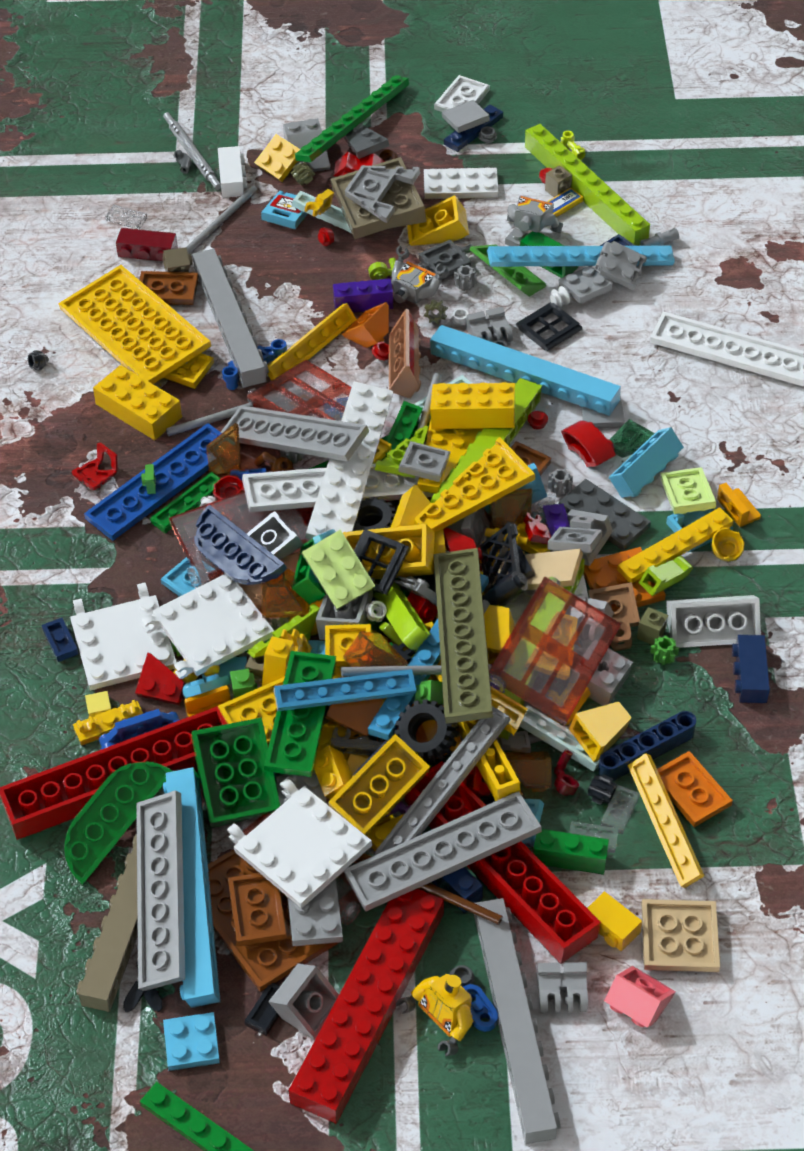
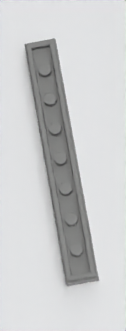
[374,706,511,855]

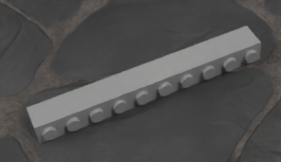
[192,248,269,388]
[474,898,561,1144]

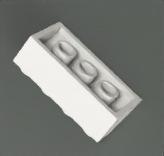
[666,595,761,648]

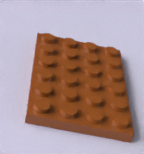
[208,849,340,992]

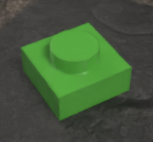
[141,464,156,494]

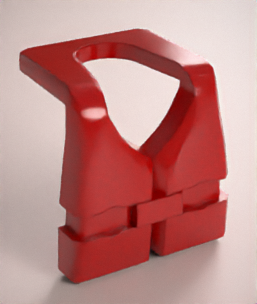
[72,442,118,491]

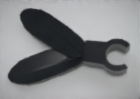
[123,959,162,1012]

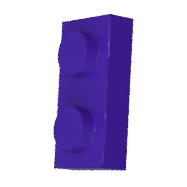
[542,503,570,537]

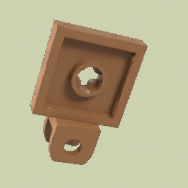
[588,582,640,651]

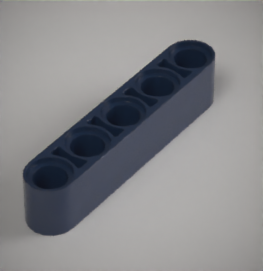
[598,711,696,781]

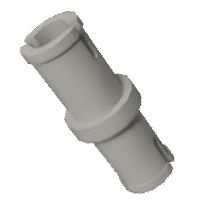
[640,228,679,246]

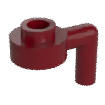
[554,749,579,796]

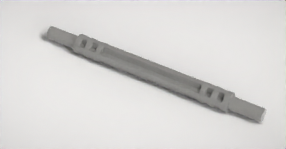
[163,112,221,190]

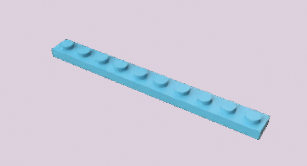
[487,246,675,267]

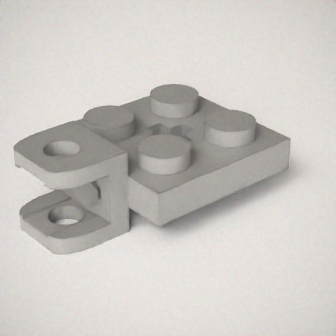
[548,515,602,555]

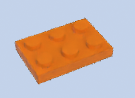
[657,751,733,827]

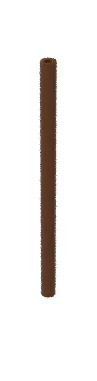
[357,853,503,925]

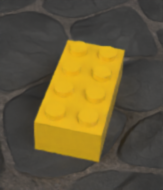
[93,365,182,441]
[430,382,516,429]
[343,524,435,580]
[328,734,430,836]

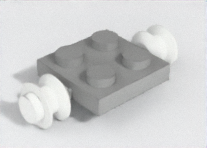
[550,266,617,308]

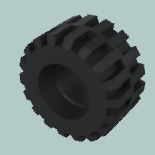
[353,497,396,531]
[395,699,459,763]

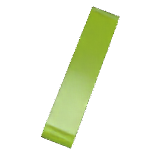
[373,582,430,651]

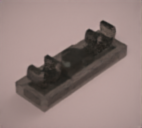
[327,727,395,756]

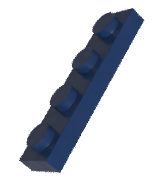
[444,105,503,152]

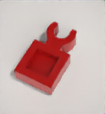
[523,512,551,545]

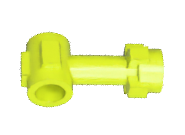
[561,131,586,160]

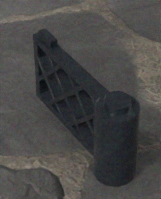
[479,522,528,607]

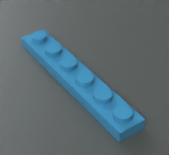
[274,669,417,711]

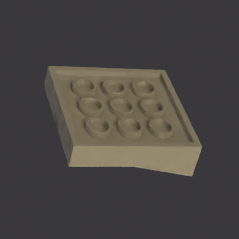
[331,157,426,239]

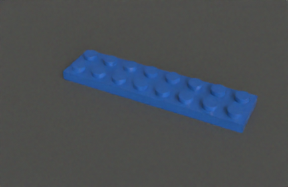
[84,423,236,541]

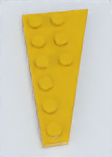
[417,420,484,494]
[414,437,535,533]

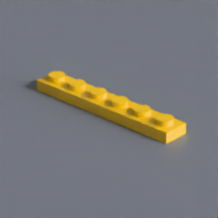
[267,303,357,385]
[617,507,734,583]
[628,753,704,888]

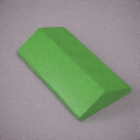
[470,244,546,297]

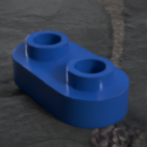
[463,984,498,1032]

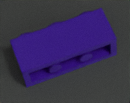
[333,279,393,313]

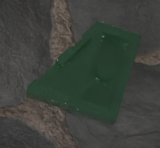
[609,419,655,458]

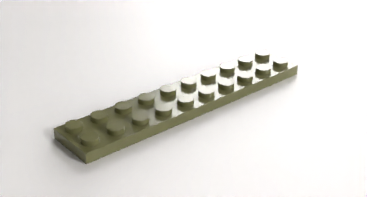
[434,548,493,724]

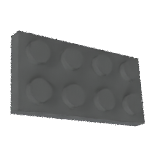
[558,479,651,551]

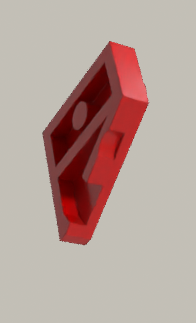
[135,653,185,705]

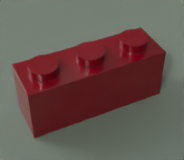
[116,228,178,261]

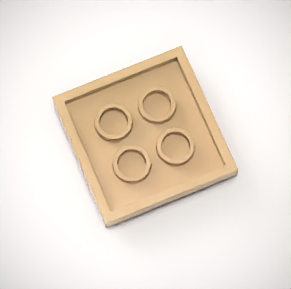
[641,899,720,972]

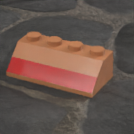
[389,309,421,399]

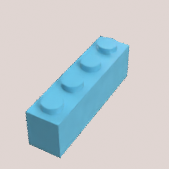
[609,427,684,498]

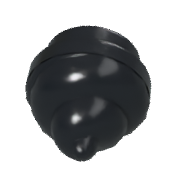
[27,350,49,370]

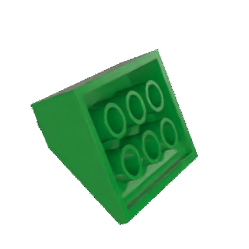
[191,717,280,829]

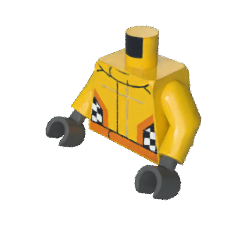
[396,974,473,1056]

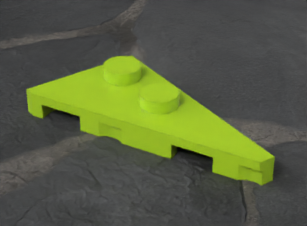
[375,426,429,478]
[248,604,320,658]

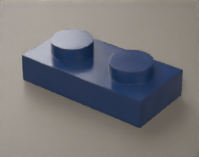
[41,618,79,662]

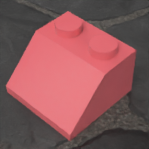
[604,966,676,1028]

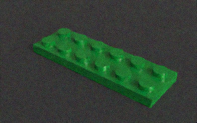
[264,651,337,777]

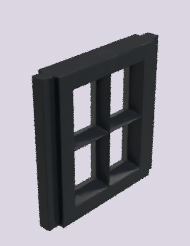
[516,302,582,351]
[354,529,410,595]

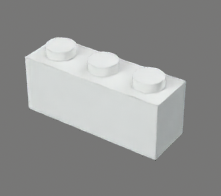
[218,146,247,198]

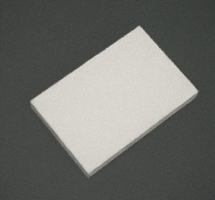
[434,75,490,112]

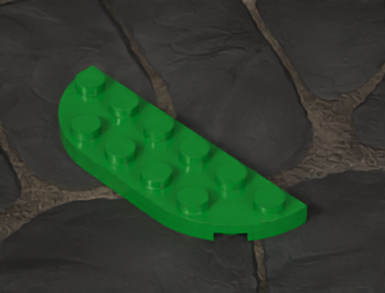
[64,762,173,885]

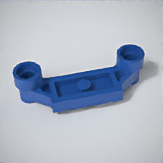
[222,339,287,390]
[99,709,180,750]

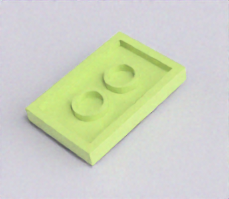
[661,467,716,514]
[302,529,375,610]

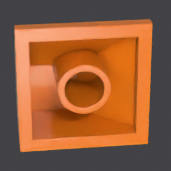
[342,302,389,348]

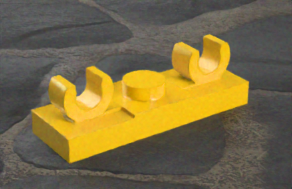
[73,700,143,746]

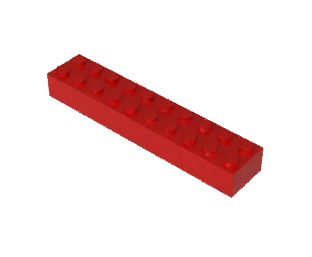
[0,706,227,840]
[404,761,601,964]
[288,889,444,1124]

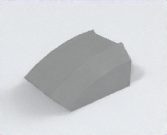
[247,511,303,559]

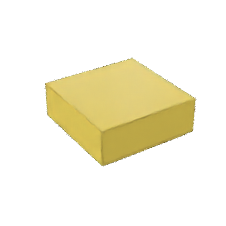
[85,691,111,717]

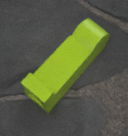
[639,555,693,596]

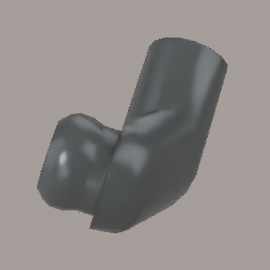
[173,150,191,174]

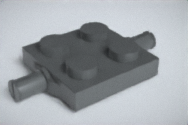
[419,240,473,280]

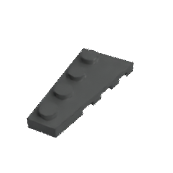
[343,124,389,159]

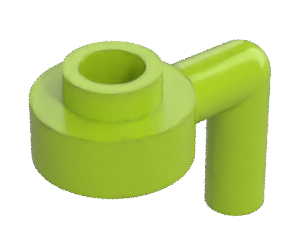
[368,258,396,280]

